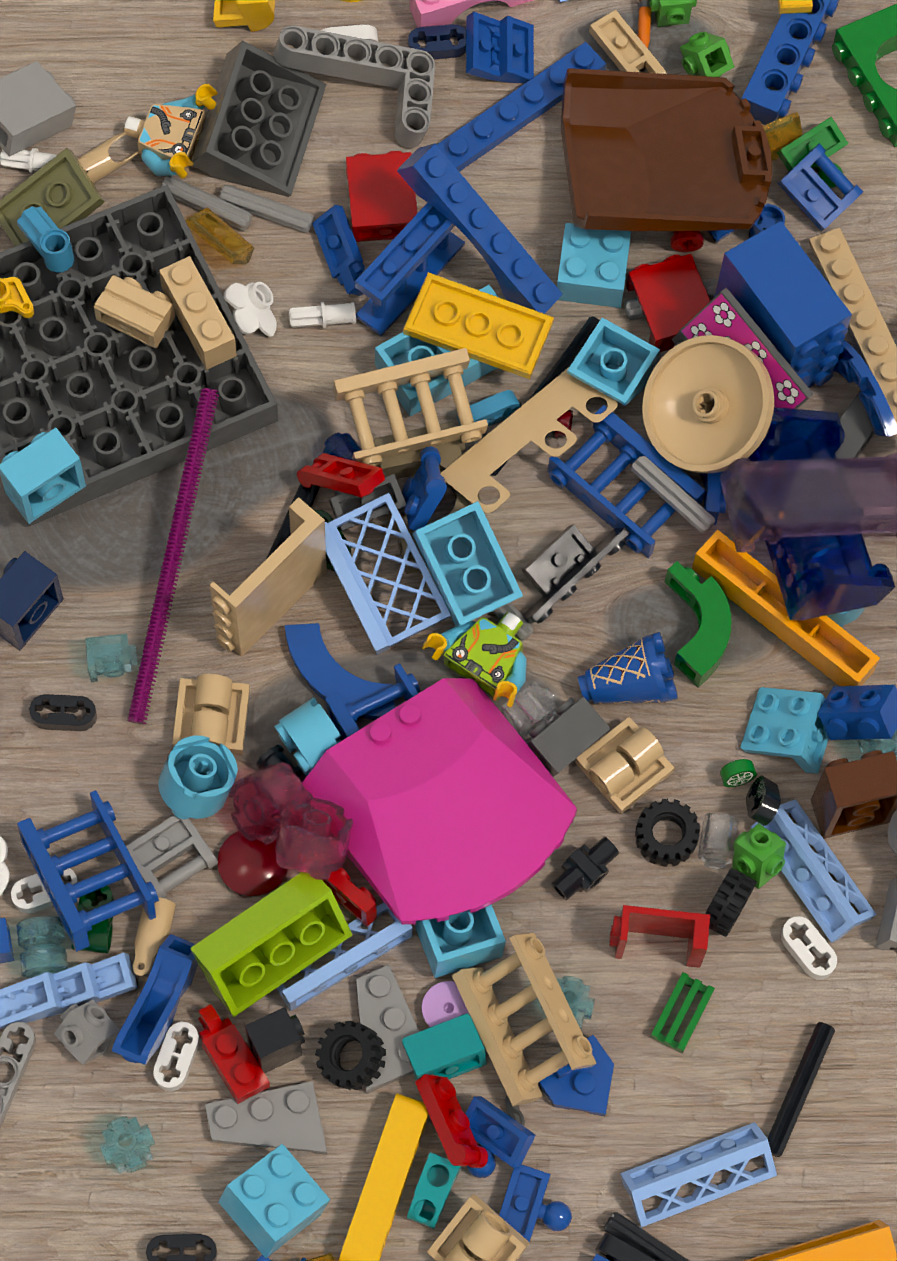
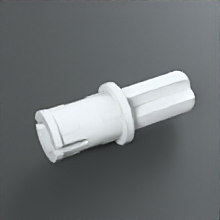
[0,148,57,174]
[289,302,356,329]

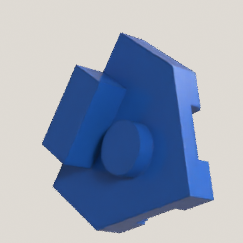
[538,1035,614,1117]

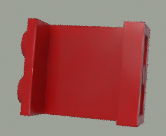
[346,151,418,242]
[626,254,710,352]
[609,905,710,968]

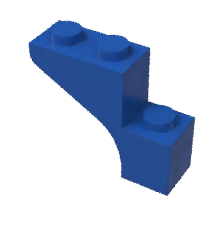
[112,934,198,1065]

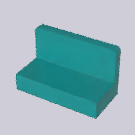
[402,1014,487,1081]

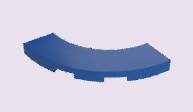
[834,340,897,437]
[285,623,395,720]

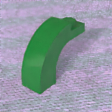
[664,561,732,688]

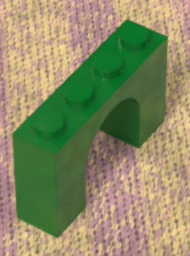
[832,4,897,148]

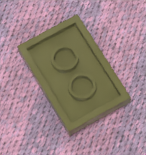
[0,148,105,246]

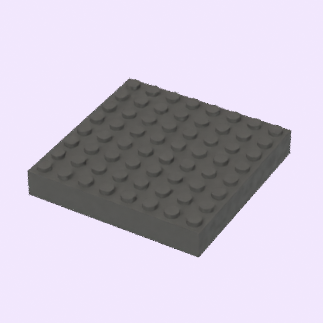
[0,185,278,526]

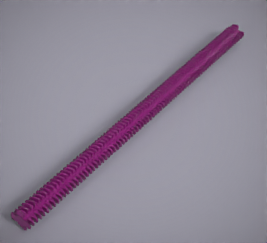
[127,388,219,724]

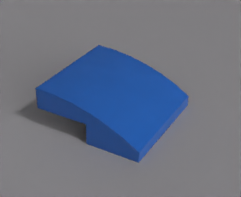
[466,11,534,83]

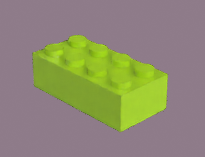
[190,867,352,1017]

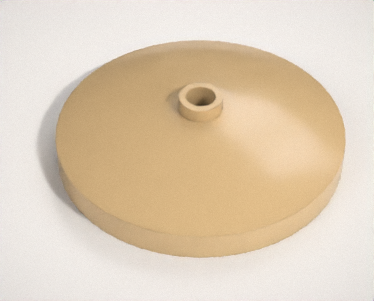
[642,335,774,473]

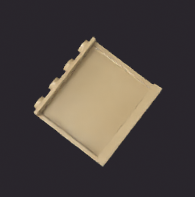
[210,497,327,657]

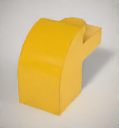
[213,0,276,32]

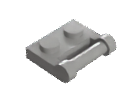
[126,815,218,899]

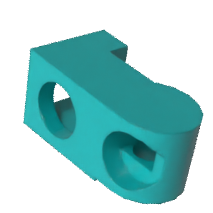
[407,1152,461,1229]

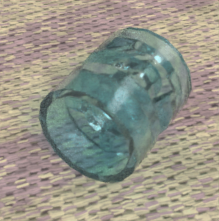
[16,916,68,978]

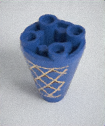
[578,632,678,704]

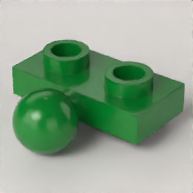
[776,116,849,188]

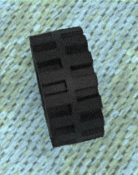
[635,798,700,867]
[705,868,757,937]
[315,1021,386,1090]

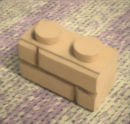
[94,275,175,348]

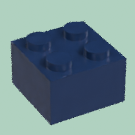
[0,551,64,651]

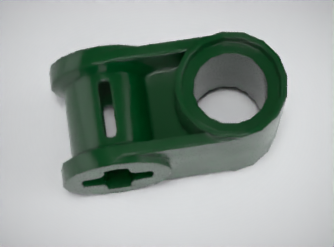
[71,886,114,954]

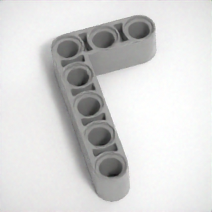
[273,26,435,148]

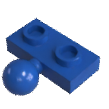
[465,1096,536,1178]
[499,1165,572,1242]

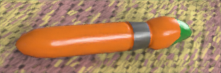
[637,0,651,48]

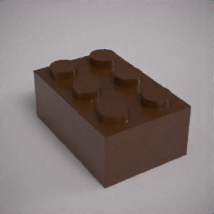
[811,750,897,839]

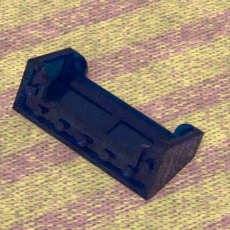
[741,407,895,620]

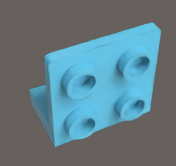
[741,687,829,774]

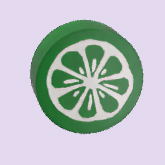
[720,759,757,787]

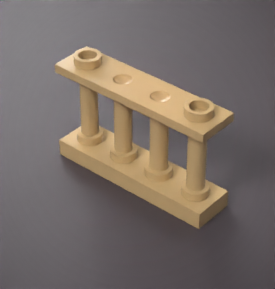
[333,348,488,466]
[452,933,597,1106]

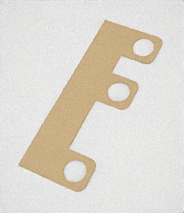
[441,367,618,513]

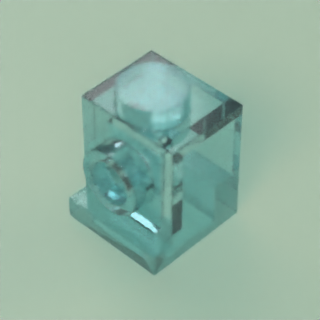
[85,634,138,682]

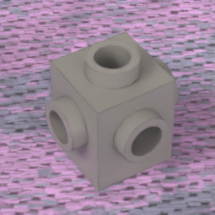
[54,1000,120,1065]

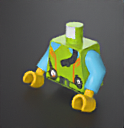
[422,612,527,707]

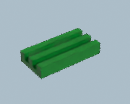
[650,972,715,1054]

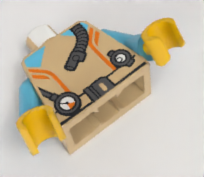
[124,84,218,179]

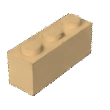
[159,256,237,370]

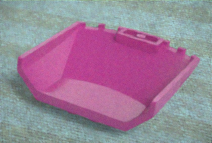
[299,678,577,925]

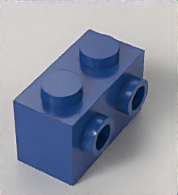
[818,684,897,740]

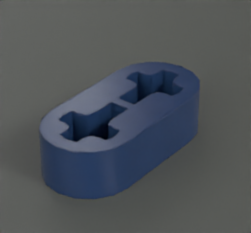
[408,24,466,60]

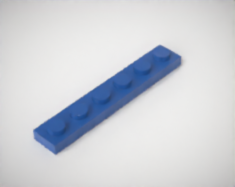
[437,42,606,172]

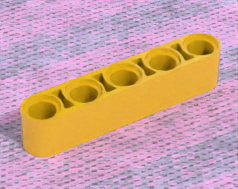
[339,1093,429,1261]

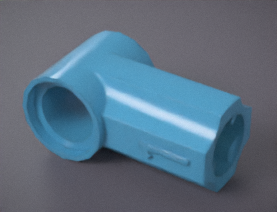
[17,206,74,273]

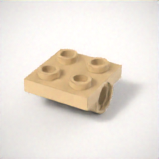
[172,674,250,755]
[575,717,675,815]
[427,1194,531,1261]

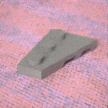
[356,965,419,1094]
[205,1081,328,1155]

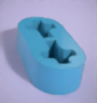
[456,390,521,427]

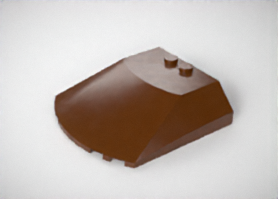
[561,68,772,231]

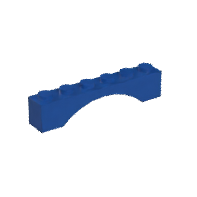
[396,143,563,314]

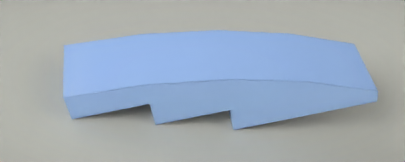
[0,952,138,1029]

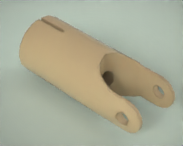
[78,132,139,184]
[133,897,176,982]

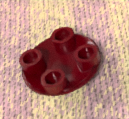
[217,827,289,898]

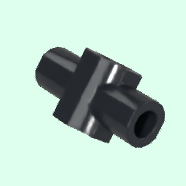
[551,836,619,901]

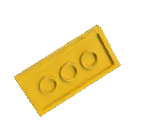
[403,272,554,380]

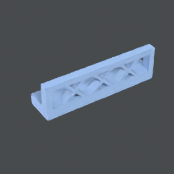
[751,799,877,943]
[276,902,413,1012]
[620,1122,777,1228]

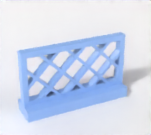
[325,493,451,655]

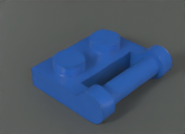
[777,143,864,231]
[402,446,447,531]

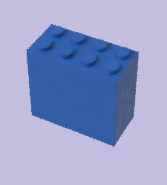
[714,221,852,388]

